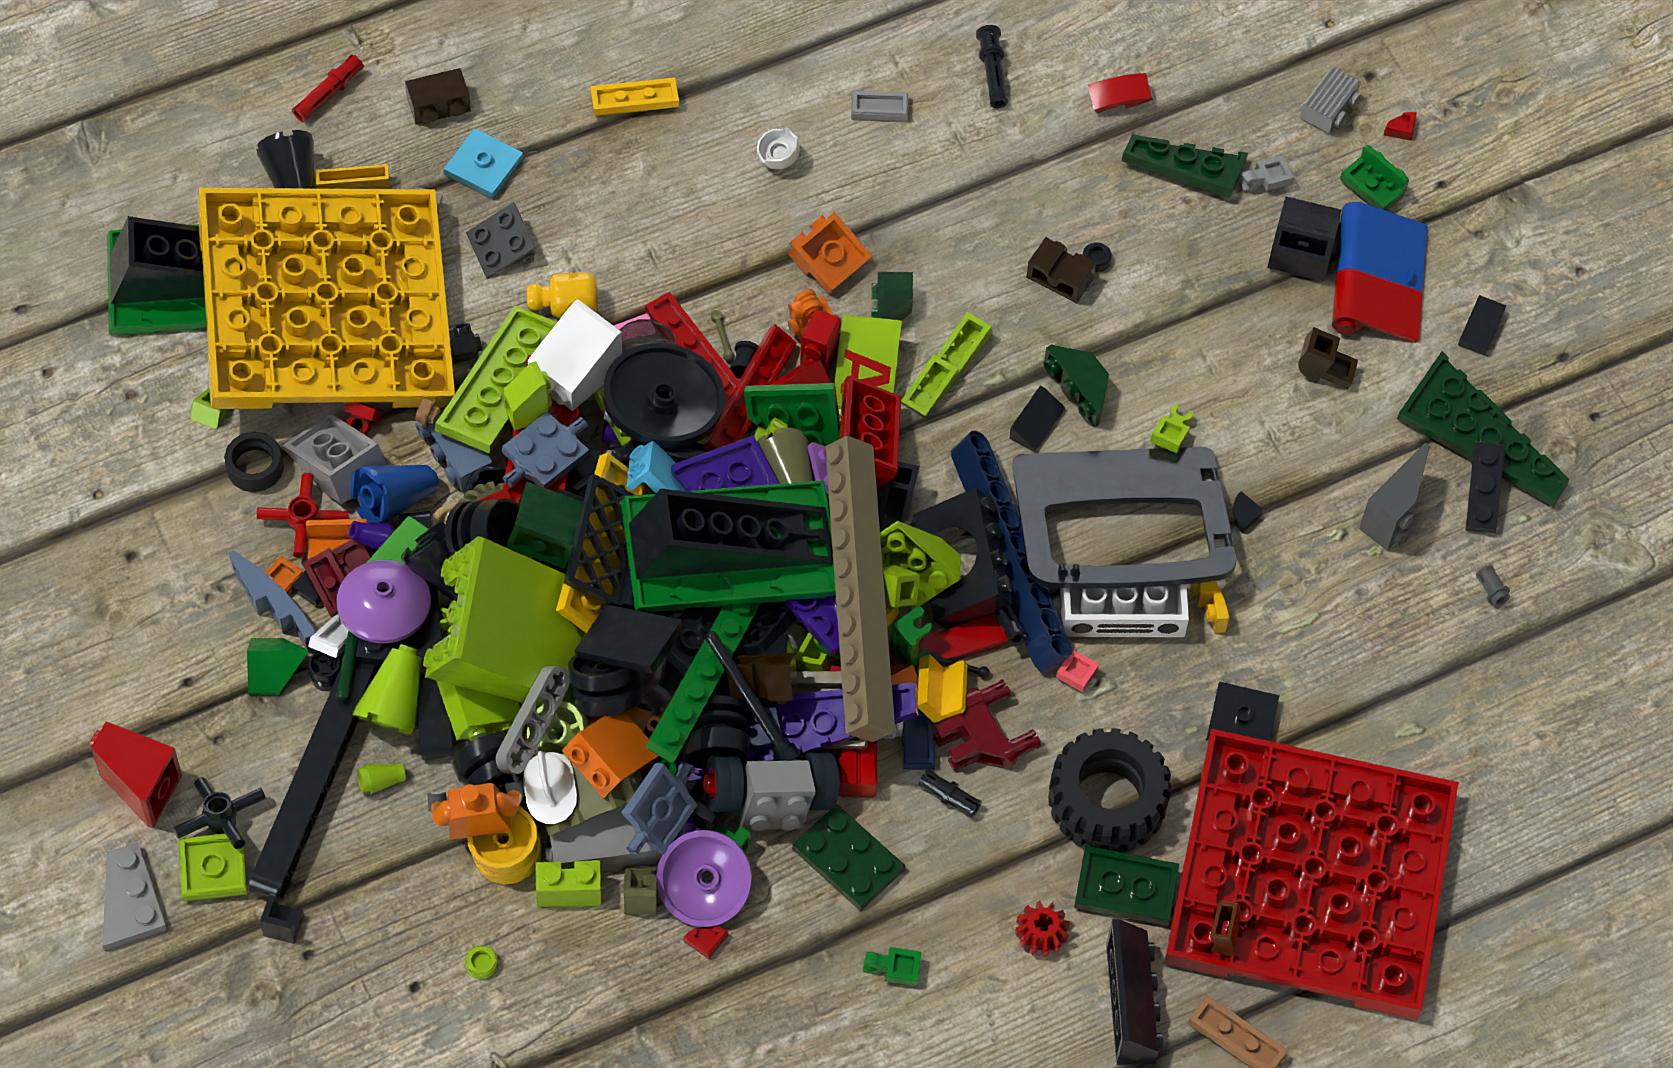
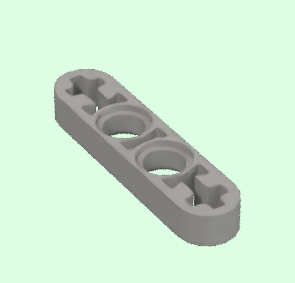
[496,666,570,774]

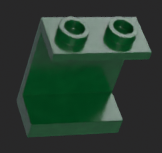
[506,482,583,569]

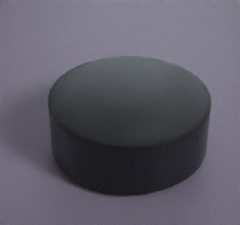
[1083,242,1112,272]

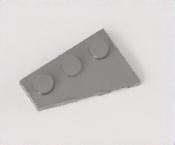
[103,842,167,951]

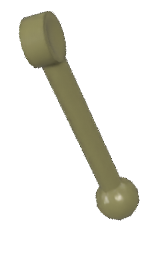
[711,310,735,362]

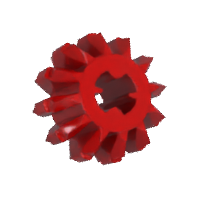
[1015,900,1070,957]

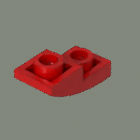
[1088,73,1153,113]

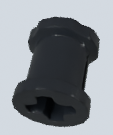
[730,341,759,379]

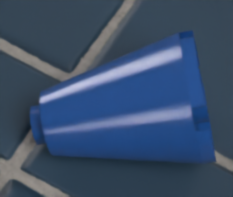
[351,465,439,523]

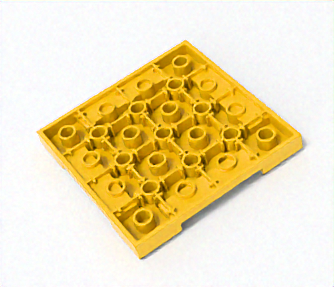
[197,188,455,409]

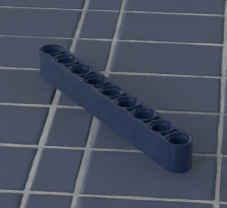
[951,430,1072,674]

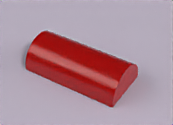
[839,375,901,487]

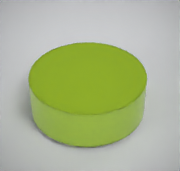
[465,945,498,980]

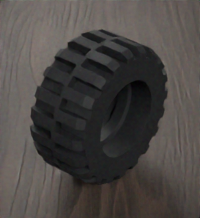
[1048,728,1172,852]

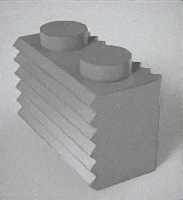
[1300,66,1361,134]

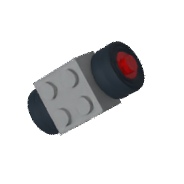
[703,753,840,831]

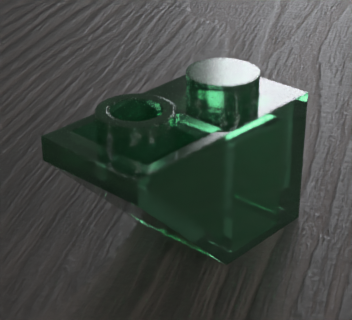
[871,272,913,321]

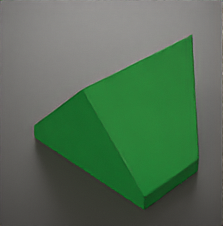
[247,638,309,696]

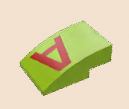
[835,314,902,409]

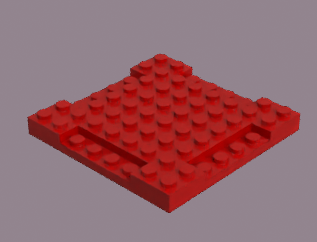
[1164,729,1459,1020]

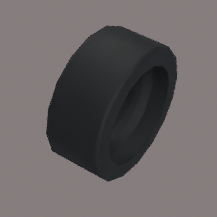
[224,432,284,492]

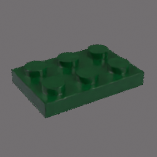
[792,804,905,912]
[1074,846,1179,926]

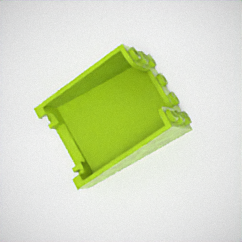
[423,536,586,707]

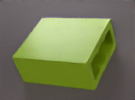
[436,680,520,741]

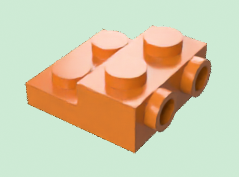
[787,212,872,294]

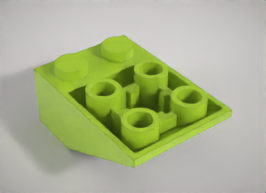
[880,521,962,609]

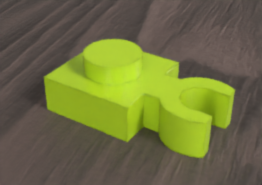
[1150,404,1193,454]

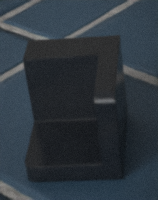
[260,893,304,944]

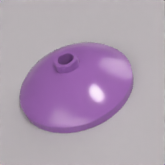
[337,560,431,644]
[656,830,752,927]

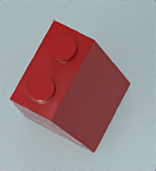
[90,721,182,828]

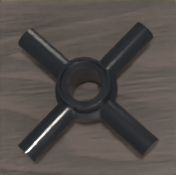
[173,777,266,849]

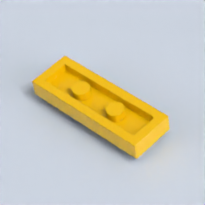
[590,77,679,116]

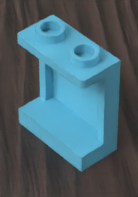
[626,441,686,493]

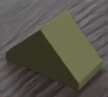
[624,867,657,914]

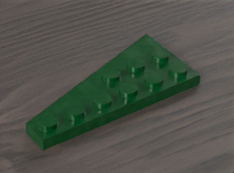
[1397,351,1570,507]

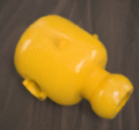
[527,272,598,319]

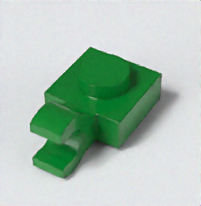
[863,947,922,986]

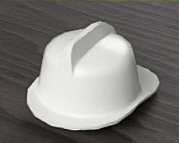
[523,751,577,824]

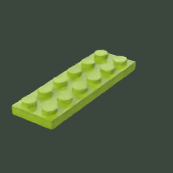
[435,305,557,454]

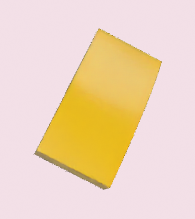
[1190,581,1229,633]

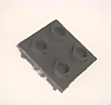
[466,202,535,279]

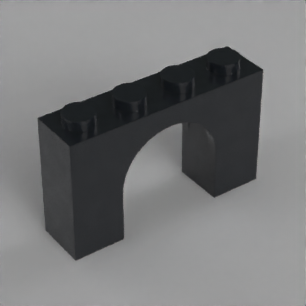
[913,487,1013,629]

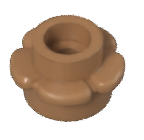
[415,398,440,427]

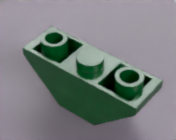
[1043,345,1109,427]

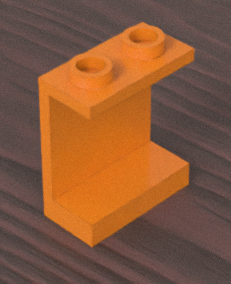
[562,712,659,799]

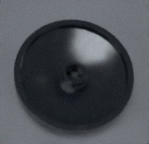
[603,343,725,448]

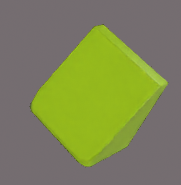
[190,389,229,429]

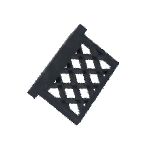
[564,474,635,610]

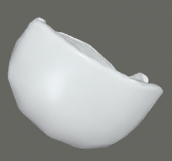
[757,128,800,170]

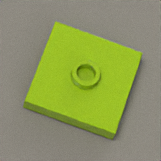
[178,832,247,901]

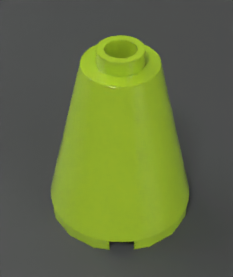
[353,644,422,735]

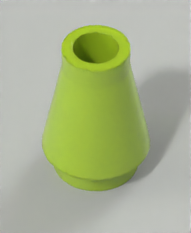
[357,763,406,795]

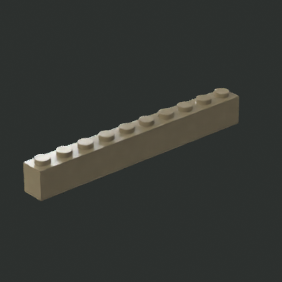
[825,436,895,742]

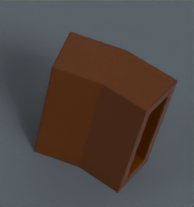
[1211,901,1242,957]

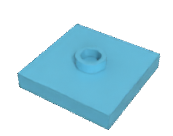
[443,128,523,199]

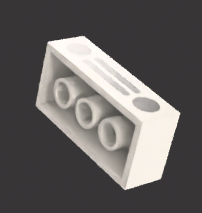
[1060,565,1189,637]

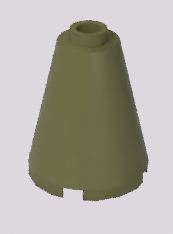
[757,428,813,484]

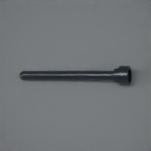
[705,631,801,761]

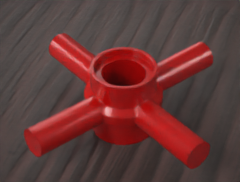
[257,473,350,558]

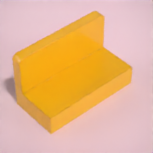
[918,654,967,723]

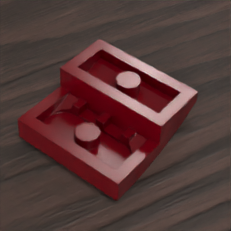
[302,539,388,617]

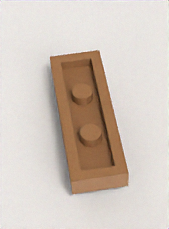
[1188,995,1288,1068]

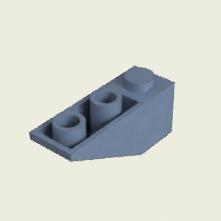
[415,410,493,492]

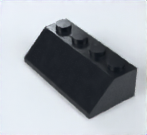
[1106,919,1163,1065]

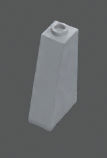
[545,804,663,871]

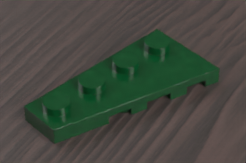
[1122,134,1248,198]

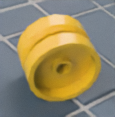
[467,806,542,885]

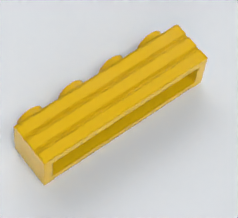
[315,164,390,189]

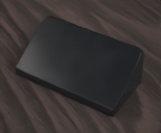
[1009,385,1065,452]

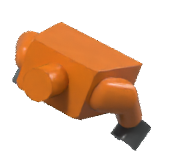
[427,779,526,840]

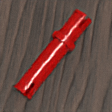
[291,54,364,123]

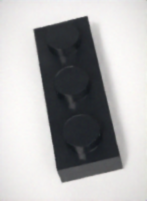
[1465,441,1505,533]

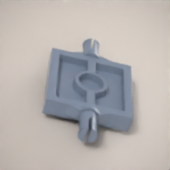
[502,412,589,489]
[621,762,697,856]

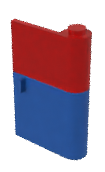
[1332,202,1427,343]

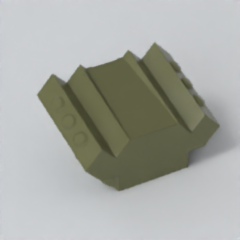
[544,758,643,836]

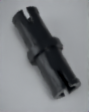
[918,769,982,818]

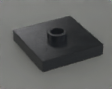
[1206,682,1280,741]

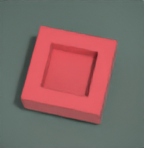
[1056,649,1099,693]

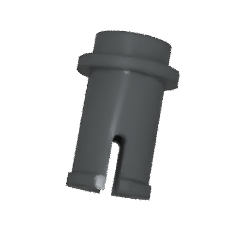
[1476,565,1510,606]

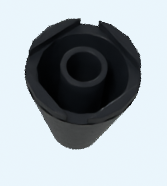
[256,130,314,189]
[401,521,458,602]

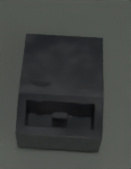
[1267,196,1342,282]

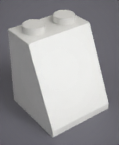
[528,299,622,411]

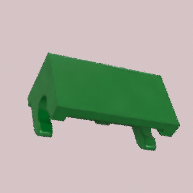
[891,605,932,669]

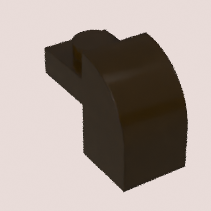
[1298,327,1358,389]

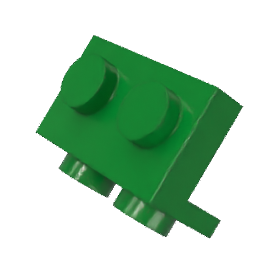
[1340,145,1409,210]

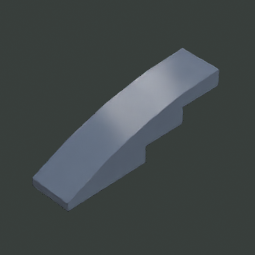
[228,551,316,652]

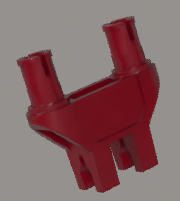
[934,679,1041,771]

